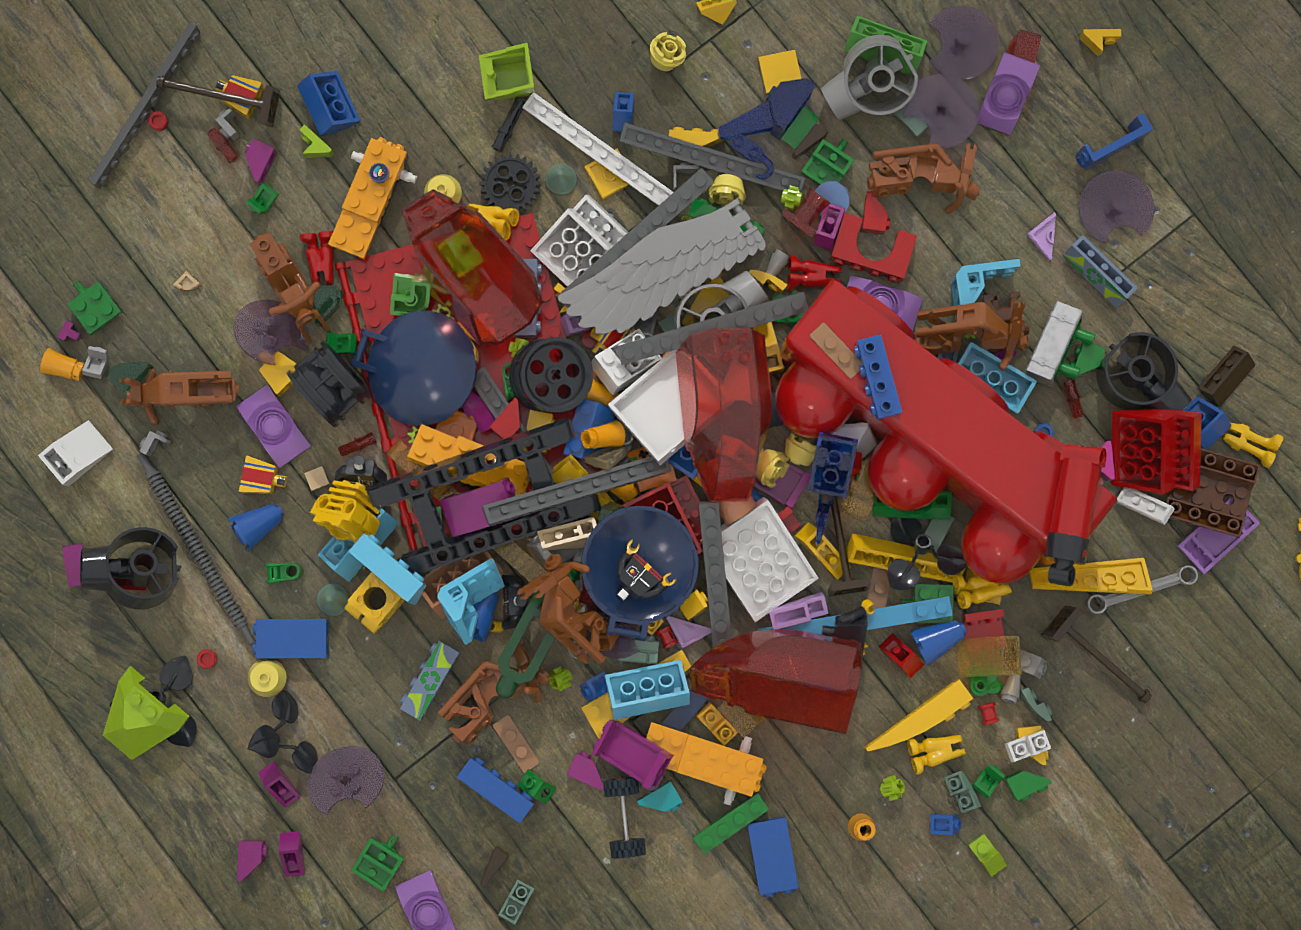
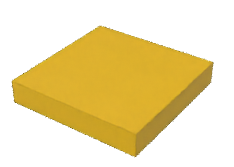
[758,50,803,95]
[584,148,629,200]

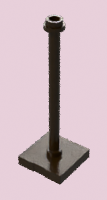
[156,75,281,128]
[823,479,871,597]
[1041,605,1152,703]

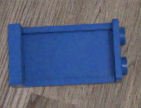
[1076,113,1153,171]
[253,619,329,658]
[747,816,799,897]

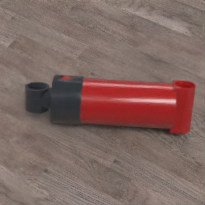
[1044,444,1107,586]

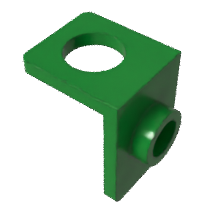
[518,769,556,804]

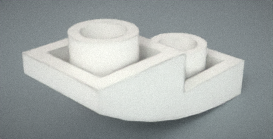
[1005,730,1051,762]

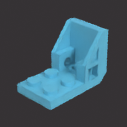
[950,259,1021,318]
[437,558,505,645]

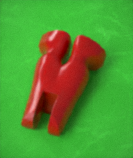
[299,231,334,286]
[787,255,842,291]

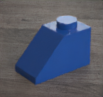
[612,92,634,133]

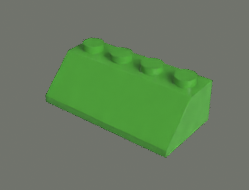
[844,16,927,75]

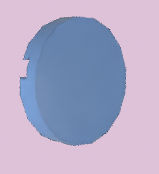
[812,181,850,216]

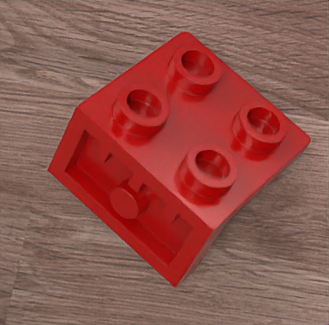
[961,609,1006,653]

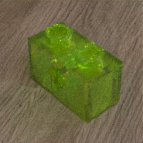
[437,229,484,278]

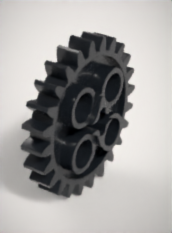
[479,153,541,212]

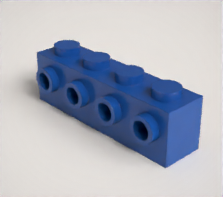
[853,334,902,420]
[457,757,534,823]

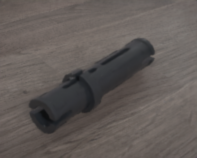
[491,97,526,152]

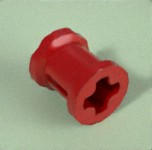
[655,625,679,650]
[978,702,1000,725]

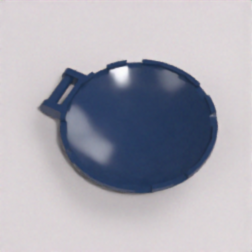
[350,311,477,426]
[581,506,698,641]

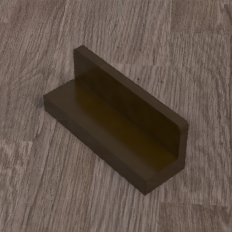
[1198,346,1255,407]

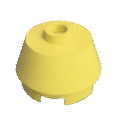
[650,32,686,71]
[424,174,462,211]
[708,174,746,210]
[784,431,822,466]
[754,449,789,488]
[248,658,287,697]

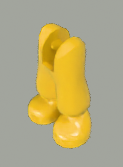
[461,203,519,241]
[953,574,1012,609]
[907,735,966,775]

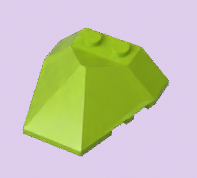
[103,666,190,760]

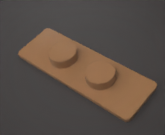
[810,323,861,379]
[868,568,890,609]
[493,715,540,773]

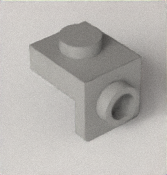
[216,108,240,141]
[82,346,109,379]
[139,430,171,457]
[1014,650,1047,679]

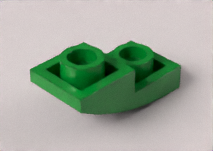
[781,107,819,149]

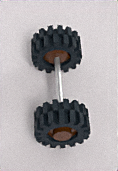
[603,777,646,859]

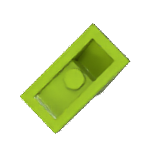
[299,124,334,158]
[968,834,1007,877]

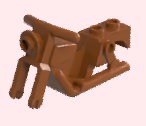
[867,143,979,213]
[250,232,330,344]
[915,300,1029,371]
[119,369,239,425]
[518,554,619,664]
[438,638,551,745]

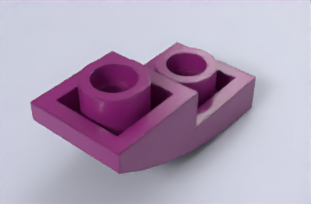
[462,392,495,433]
[62,543,83,587]

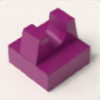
[57,320,81,342]

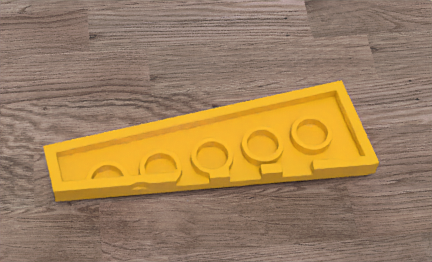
[1029,558,1153,594]
[581,650,691,739]

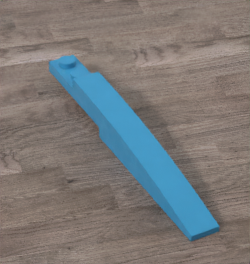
[757,596,953,648]

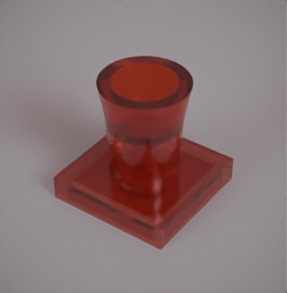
[781,187,830,238]

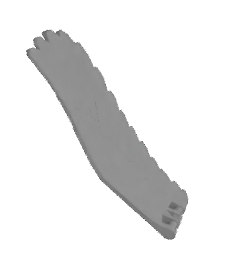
[558,198,766,334]

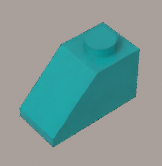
[637,781,683,813]

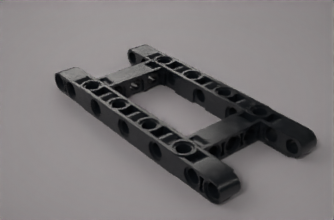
[366,418,601,574]

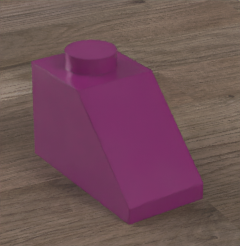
[245,139,277,186]
[813,203,845,250]
[567,751,604,790]
[258,761,301,808]
[278,831,305,877]
[237,840,268,881]

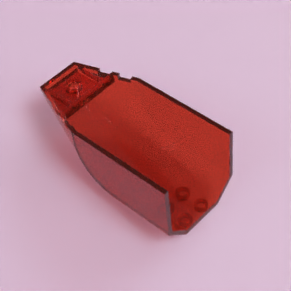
[401,189,543,345]
[675,329,772,502]
[690,629,862,734]

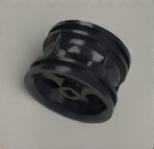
[509,337,593,412]
[286,340,372,428]

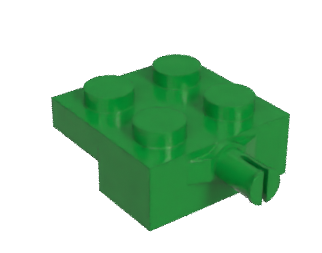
[801,139,854,186]
[67,281,122,335]
[900,584,954,624]
[351,833,405,892]

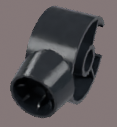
[1096,332,1192,411]
[80,527,182,610]

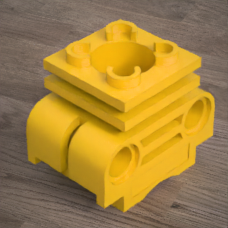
[310,480,381,543]
[344,572,405,634]

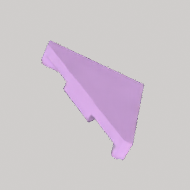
[1027,212,1056,262]
[666,616,711,648]

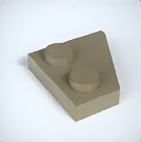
[584,446,627,470]

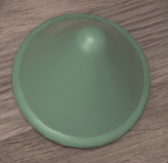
[545,164,577,195]
[317,583,349,616]

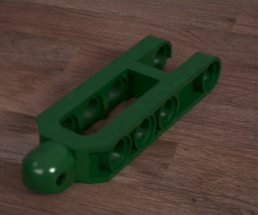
[496,591,577,699]

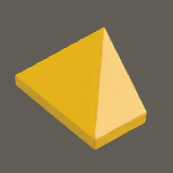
[696,0,737,25]

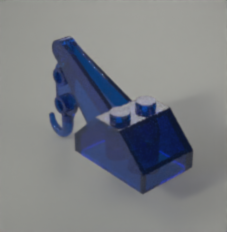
[717,78,816,179]
[808,432,858,545]

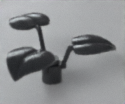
[887,518,967,590]
[110,656,197,747]
[247,690,318,774]

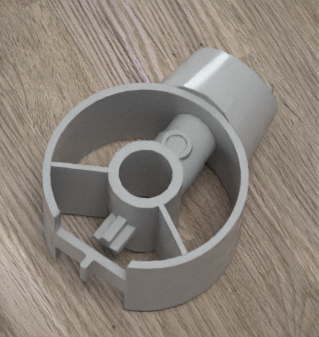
[821,35,918,121]
[674,271,769,358]

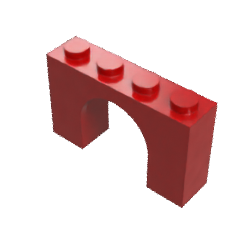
[829,213,917,283]

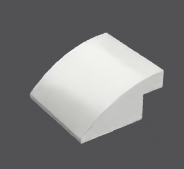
[530,195,628,286]

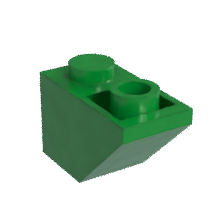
[1067,342,1106,380]
[1004,770,1052,802]

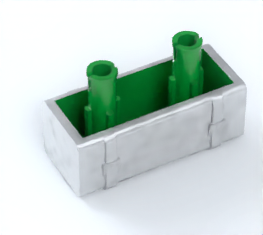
[1025,301,1096,387]

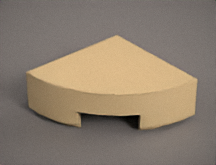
[173,271,201,291]

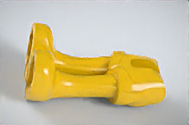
[1222,423,1283,468]

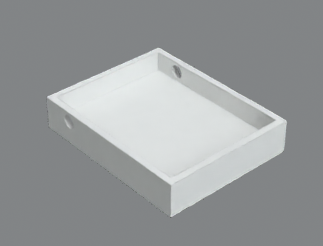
[608,347,734,465]
[700,497,819,622]

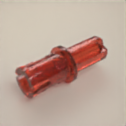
[207,128,239,163]
[1063,380,1084,419]
[338,432,377,456]

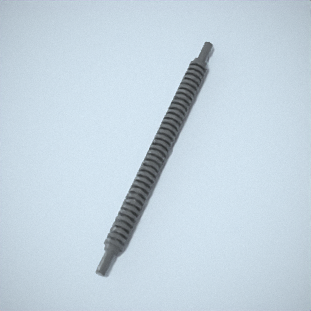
[137,453,256,645]

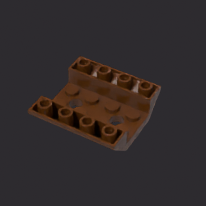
[1165,448,1261,538]

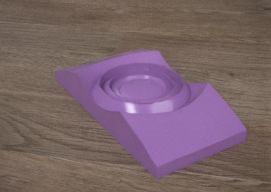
[975,52,1040,135]
[846,276,923,331]
[236,384,312,468]
[1177,497,1260,575]
[395,870,457,930]

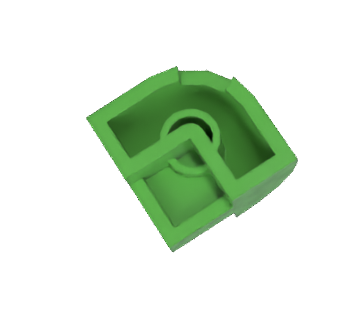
[390,273,431,316]

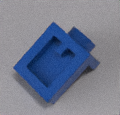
[580,671,607,702]
[930,814,961,835]

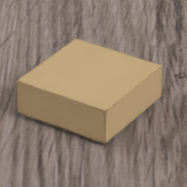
[304,466,330,491]

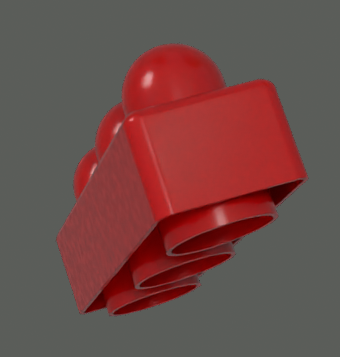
[775,279,1118,584]

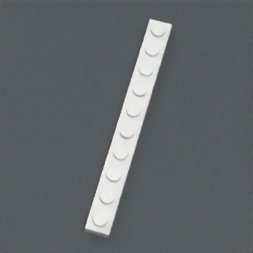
[522,93,674,206]

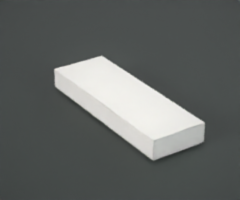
[1117,487,1175,525]

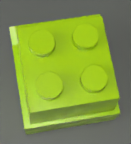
[479,43,535,101]

